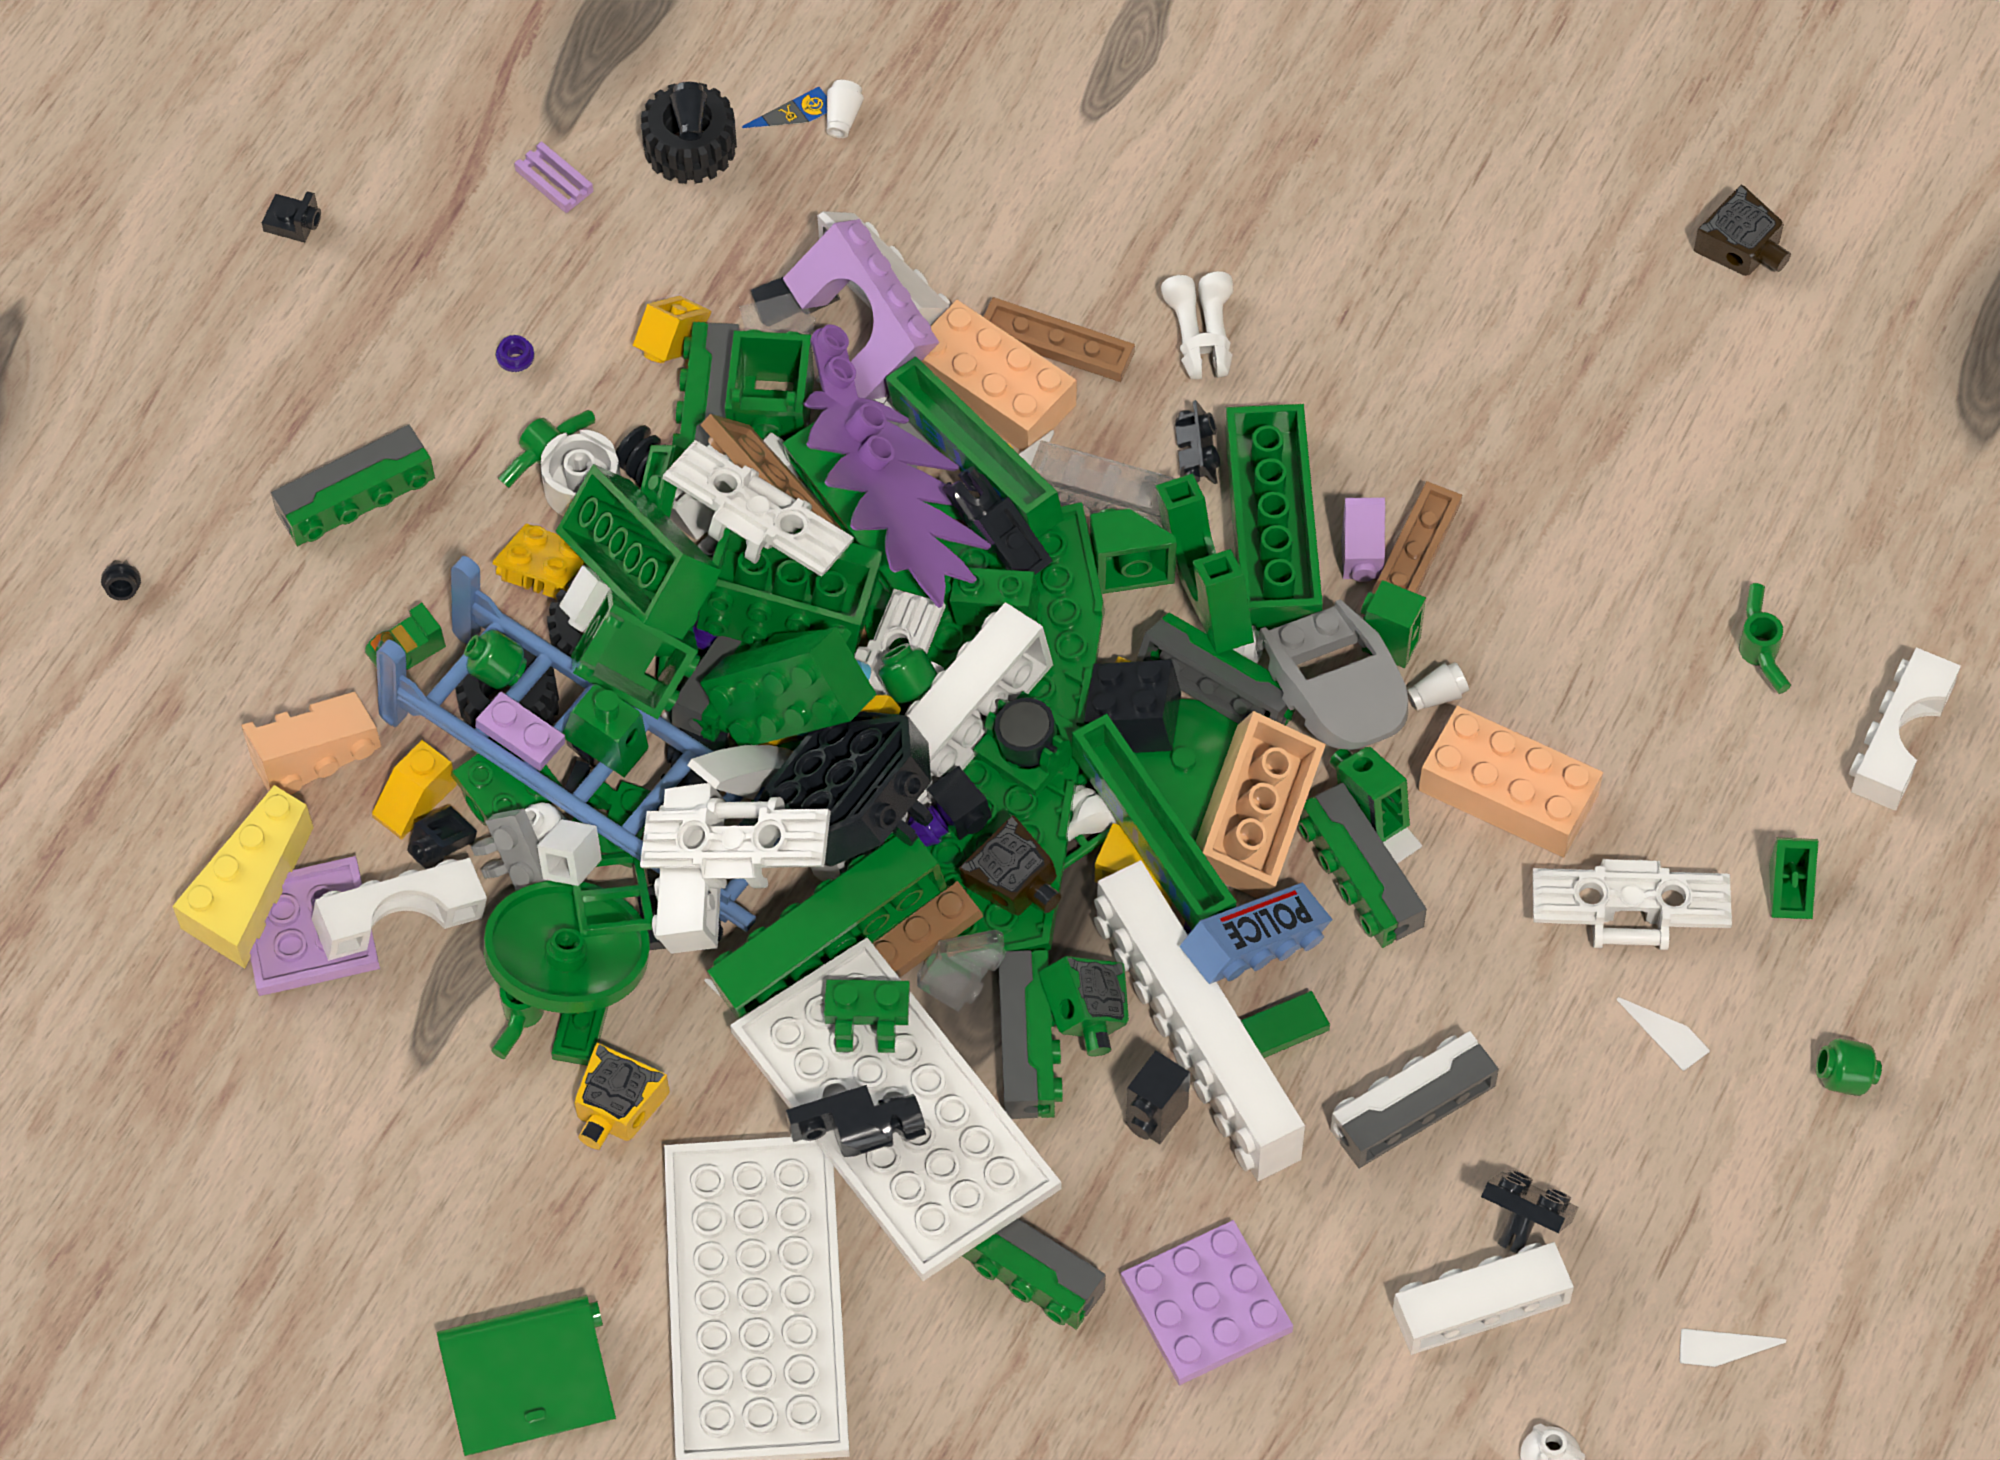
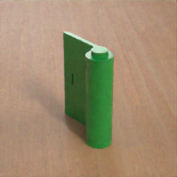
[436,1295,616,1456]

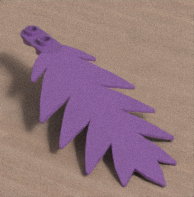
[804,324,991,608]

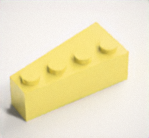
[172,785,314,969]

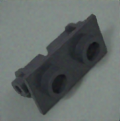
[1175,400,1220,484]

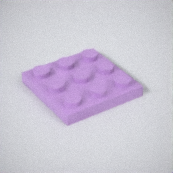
[250,856,380,996]
[1121,1220,1293,1386]

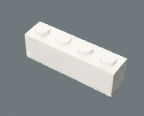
[652,783,725,954]
[1393,1242,1574,1355]

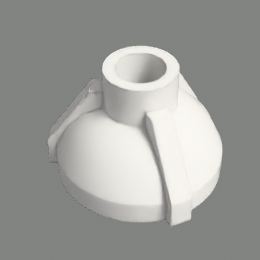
[1520,1423,1585,1460]

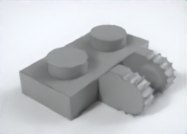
[471,808,549,891]

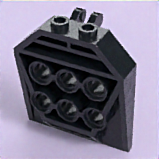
[738,711,933,867]

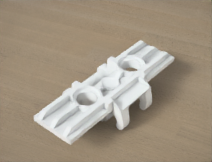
[663,440,854,577]
[855,589,946,716]
[640,797,831,889]
[1533,859,1732,950]

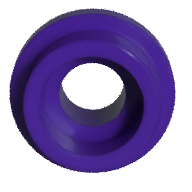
[496,335,535,372]

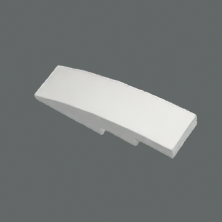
[687,745,793,800]

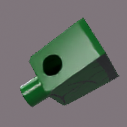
[1330,747,1410,842]

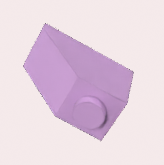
[1341,497,1385,582]

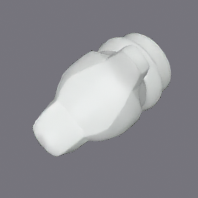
[1068,785,1120,841]

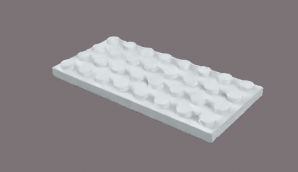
[730,938,1062,1281]
[664,1137,850,1460]

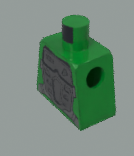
[1039,956,1129,1057]

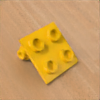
[492,523,586,600]

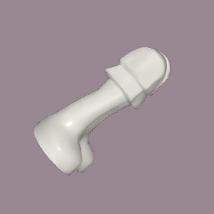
[1161,272,1233,380]

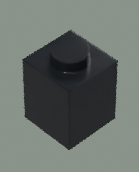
[926,766,992,840]

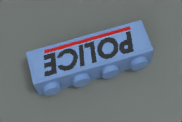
[1180,882,1333,984]

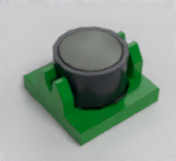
[973,691,1080,797]

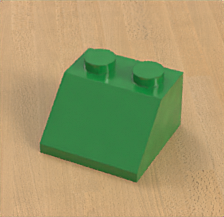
[1090,508,1177,594]

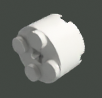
[541,430,621,516]

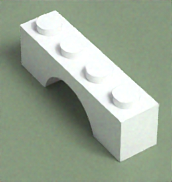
[1849,647,1961,811]
[312,858,487,961]

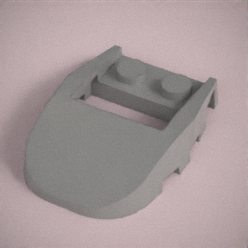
[1257,599,1408,750]

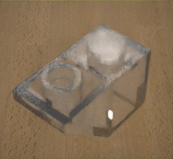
[917,929,1006,1012]

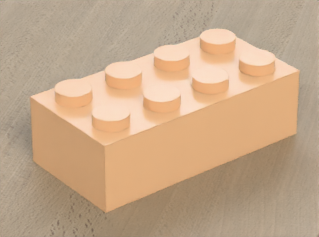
[921,300,1077,451]
[1419,706,1603,858]
[1195,711,1326,899]

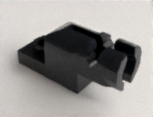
[942,466,1053,575]
[786,1085,926,1157]

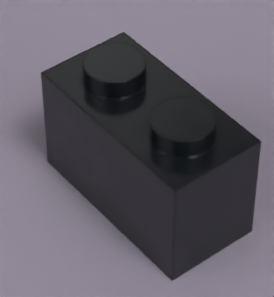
[1126,1050,1190,1144]

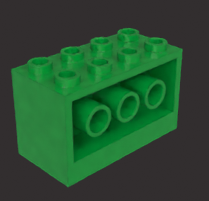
[697,527,884,657]

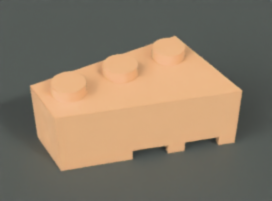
[241,692,381,795]

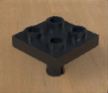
[1481,1170,1579,1253]

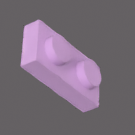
[476,692,565,771]

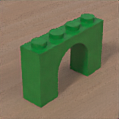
[1155,473,1254,654]

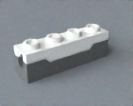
[1330,1031,1499,1169]

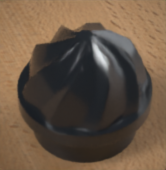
[101,560,141,601]

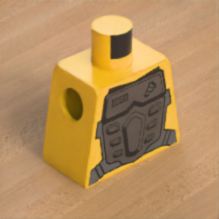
[575,1043,670,1150]

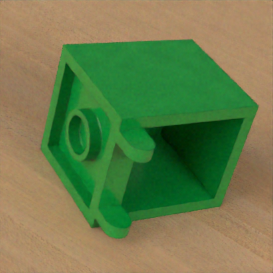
[725,329,814,441]
[571,589,700,720]

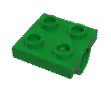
[451,741,564,826]

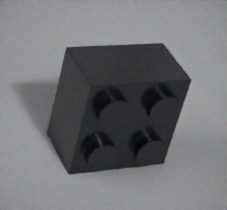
[1084,659,1181,753]

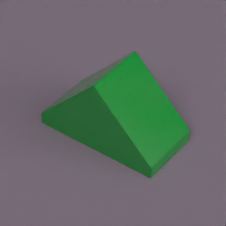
[1769,837,1819,919]

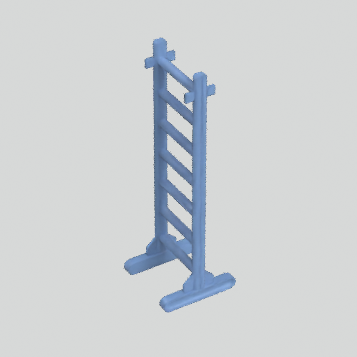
[376,556,765,932]

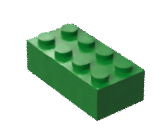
[700,627,877,746]

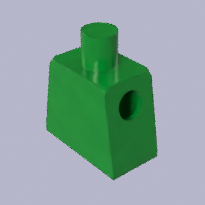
[562,685,649,778]

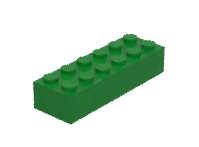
[1225,404,1323,631]
[555,464,722,640]
[707,833,947,1020]

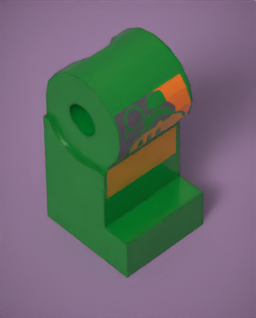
[365,603,446,670]

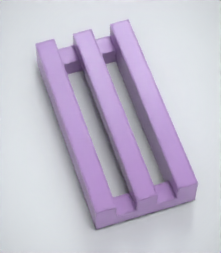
[514,141,594,213]

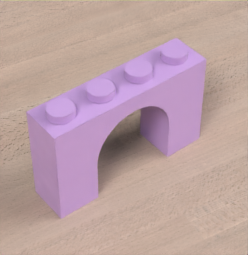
[783,219,939,400]

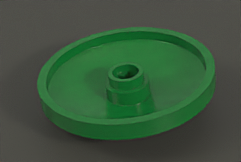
[1134,699,1238,841]
[483,881,650,1013]

